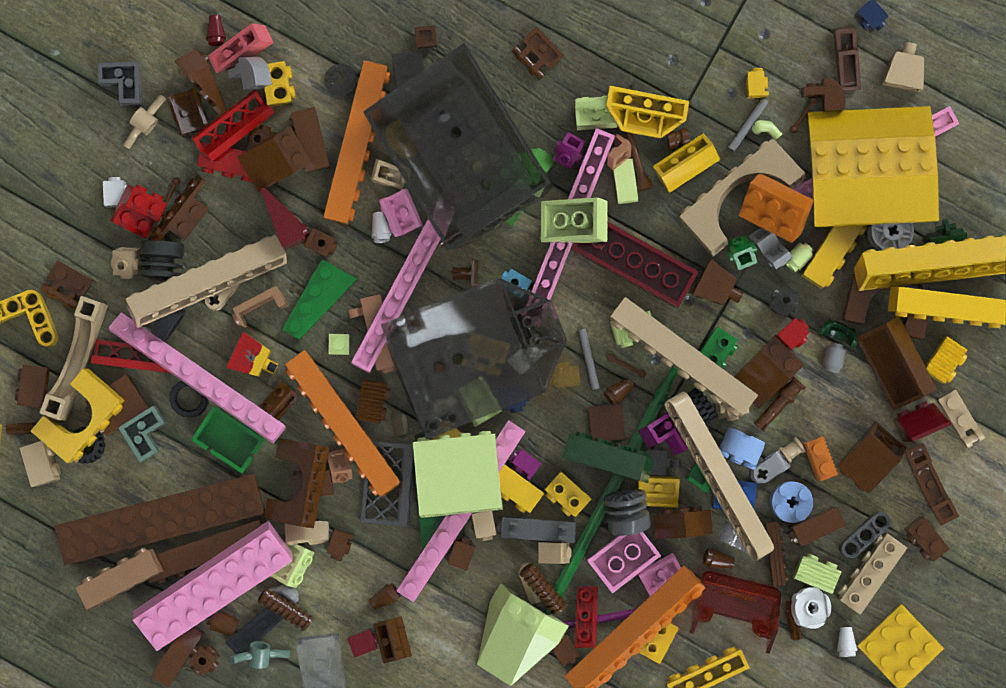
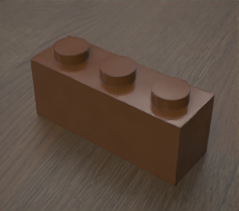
[289,107,331,174]

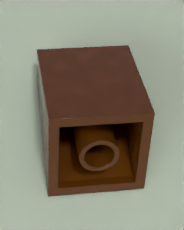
[838,421,906,494]

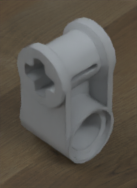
[750,449,791,483]

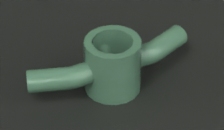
[229,641,290,669]

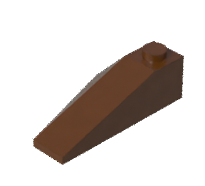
[174,49,233,127]

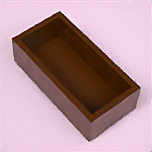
[856,316,937,410]

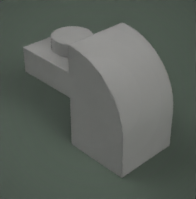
[227,57,272,90]
[749,227,792,269]

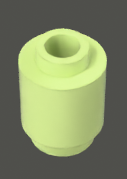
[786,242,814,272]

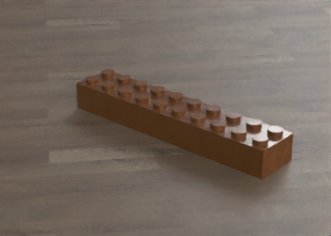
[54,474,265,565]

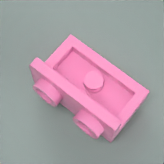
[379,189,423,237]
[638,553,681,596]

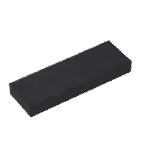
[225,606,285,655]

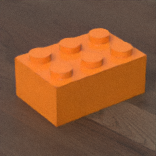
[739,173,814,243]

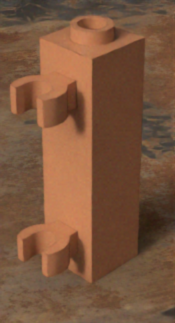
[348,294,397,374]

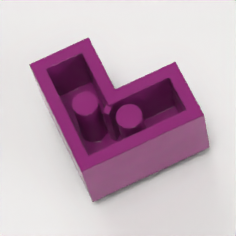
[638,412,688,455]

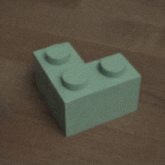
[118,406,167,462]

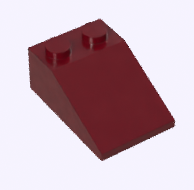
[261,188,310,250]
[893,401,951,442]

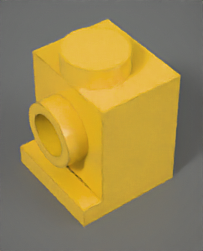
[746,68,769,99]

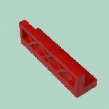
[191,90,275,161]
[90,339,177,373]

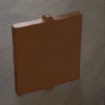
[588,403,625,442]

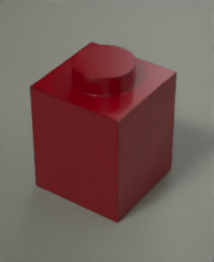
[347,628,378,658]

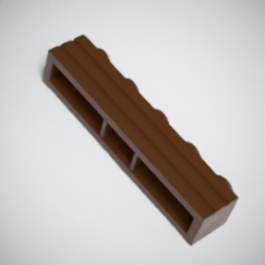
[765,521,788,586]

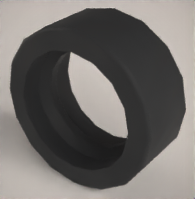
[151,308,186,341]
[169,380,209,417]

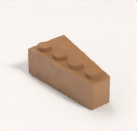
[76,548,163,610]

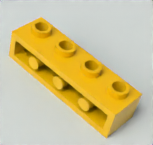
[665,646,750,688]

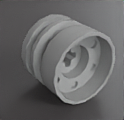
[866,223,914,251]

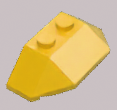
[606,86,689,139]

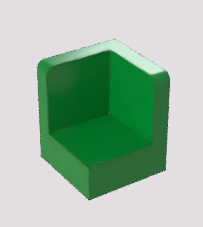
[685,463,710,493]

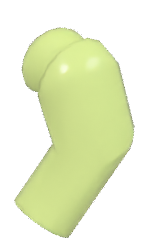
[752,120,782,140]

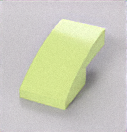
[613,159,638,204]

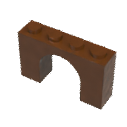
[842,272,932,340]
[264,438,329,528]

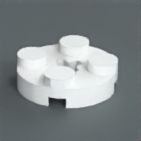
[791,587,831,629]

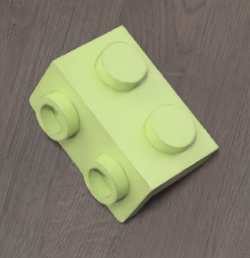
[575,96,617,130]

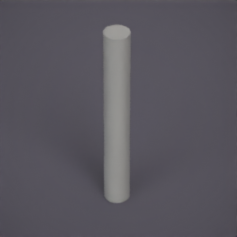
[728,98,769,152]
[578,329,600,390]

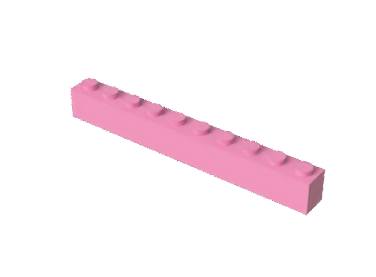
[521,128,615,327]

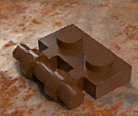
[512,26,564,80]
[40,261,94,310]

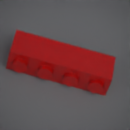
[197,142,279,187]

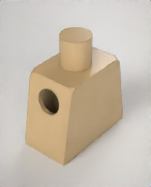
[882,42,924,92]

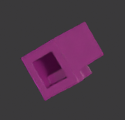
[509,449,542,480]

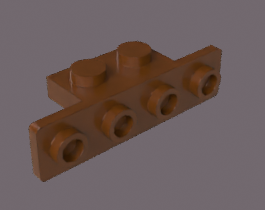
[148,175,208,241]

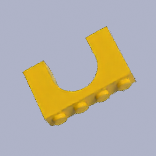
[31,368,125,463]

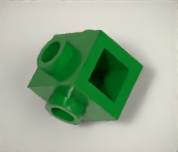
[727,235,758,270]

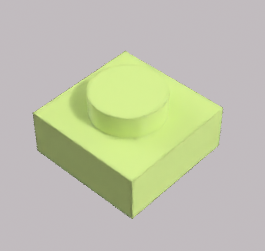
[329,334,350,355]

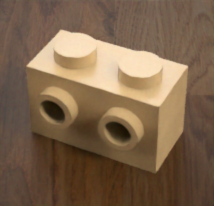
[20,441,61,487]

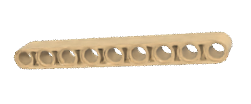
[665,392,774,561]

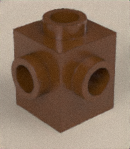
[247,125,277,150]
[189,645,220,675]

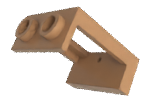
[232,286,289,329]

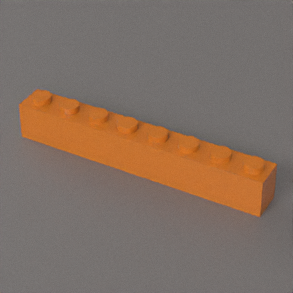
[323,60,391,225]
[285,350,402,497]
[564,566,705,688]

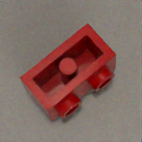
[773,318,810,350]

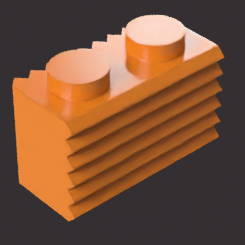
[802,437,838,481]

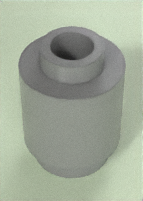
[823,343,847,373]

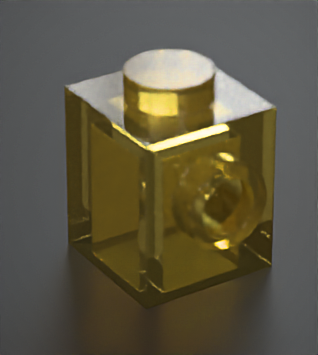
[550,362,581,388]

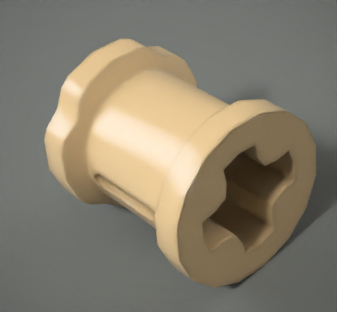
[779,437,806,463]

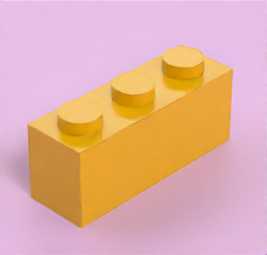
[653,133,720,193]

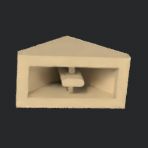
[371,159,408,190]

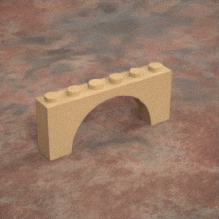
[680,138,806,257]
[40,296,108,421]

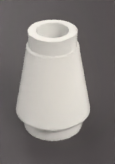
[372,212,392,243]
[837,627,857,657]

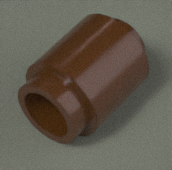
[207,611,239,636]

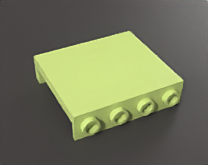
[413,431,503,518]

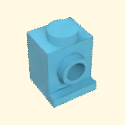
[500,269,532,299]

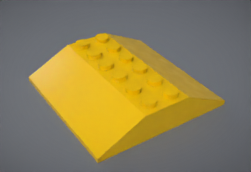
[808,106,939,227]

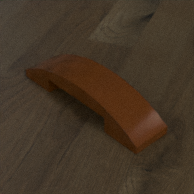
[905,443,959,526]

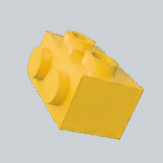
[544,471,591,517]
[639,623,679,664]

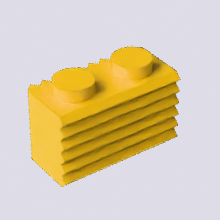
[925,336,968,384]

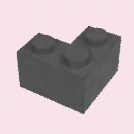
[97,62,143,106]

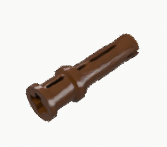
[754,376,806,432]

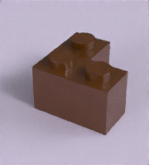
[653,506,713,539]

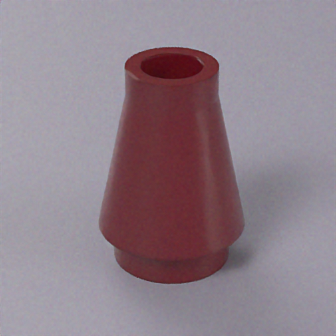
[206,15,226,46]

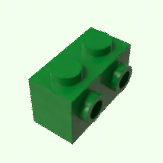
[700,326,738,369]

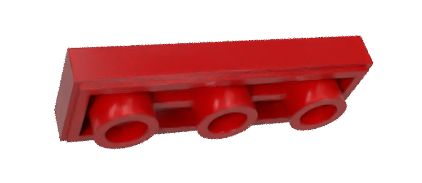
[574,586,598,648]

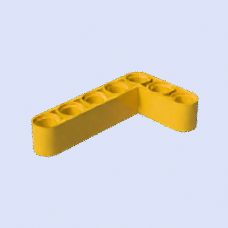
[0,290,58,347]

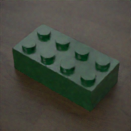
[562,432,655,483]

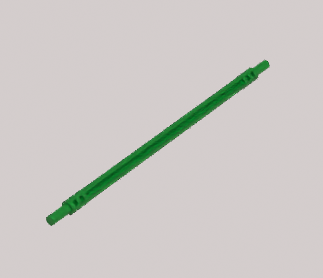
[543,367,679,615]

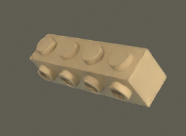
[838,533,907,615]

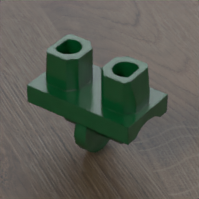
[926,219,967,244]

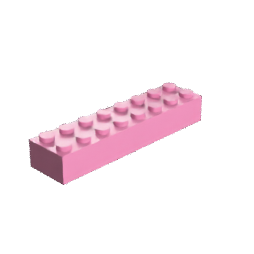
[133,521,293,651]

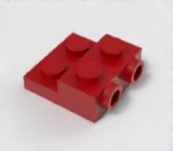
[110,184,167,239]

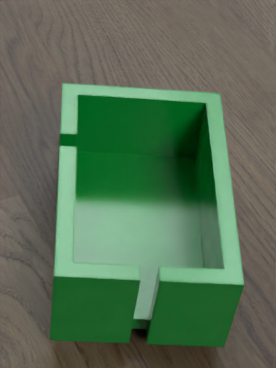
[191,406,267,474]

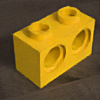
[264,61,296,107]

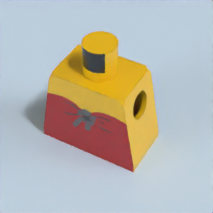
[226,332,278,377]

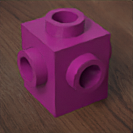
[553,132,586,169]

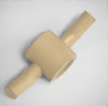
[123,95,166,149]

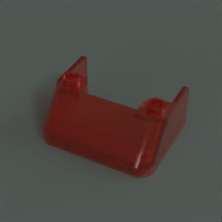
[690,571,781,654]

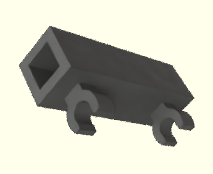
[497,517,576,543]

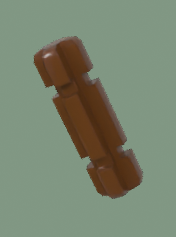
[6,422,38,435]
[786,600,802,640]

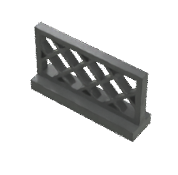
[360,441,416,527]

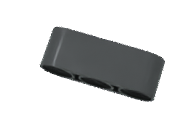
[839,512,891,558]

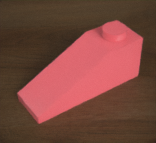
[208,23,274,73]

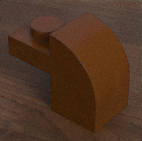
[801,78,845,112]

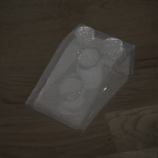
[297,633,347,688]

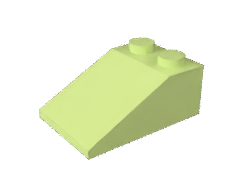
[541,198,607,243]

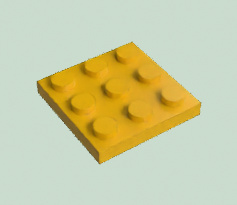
[857,604,944,688]

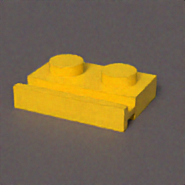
[638,476,680,508]

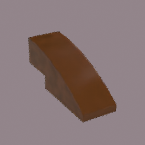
[833,26,861,92]
[151,627,204,688]

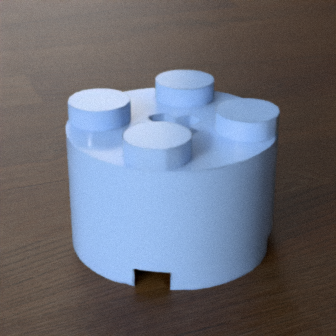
[719,428,765,470]
[769,481,813,523]

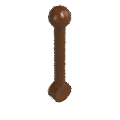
[790,97,817,133]
[161,178,180,217]
[607,354,646,378]

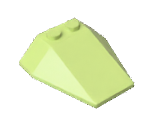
[477,583,569,686]

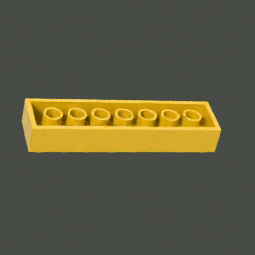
[854,234,1006,291]

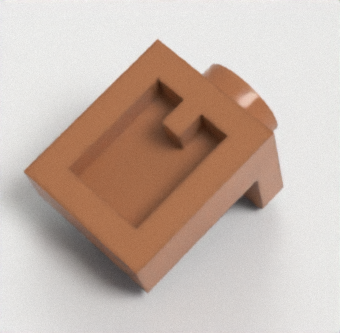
[607,134,631,170]
[327,448,352,483]

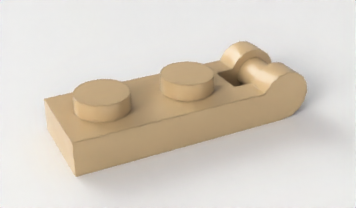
[937,390,985,449]

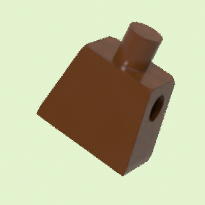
[692,260,744,305]

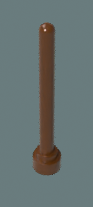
[624,132,653,192]

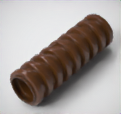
[519,563,567,615]
[258,587,313,631]

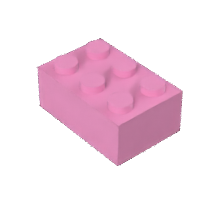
[586,532,661,593]

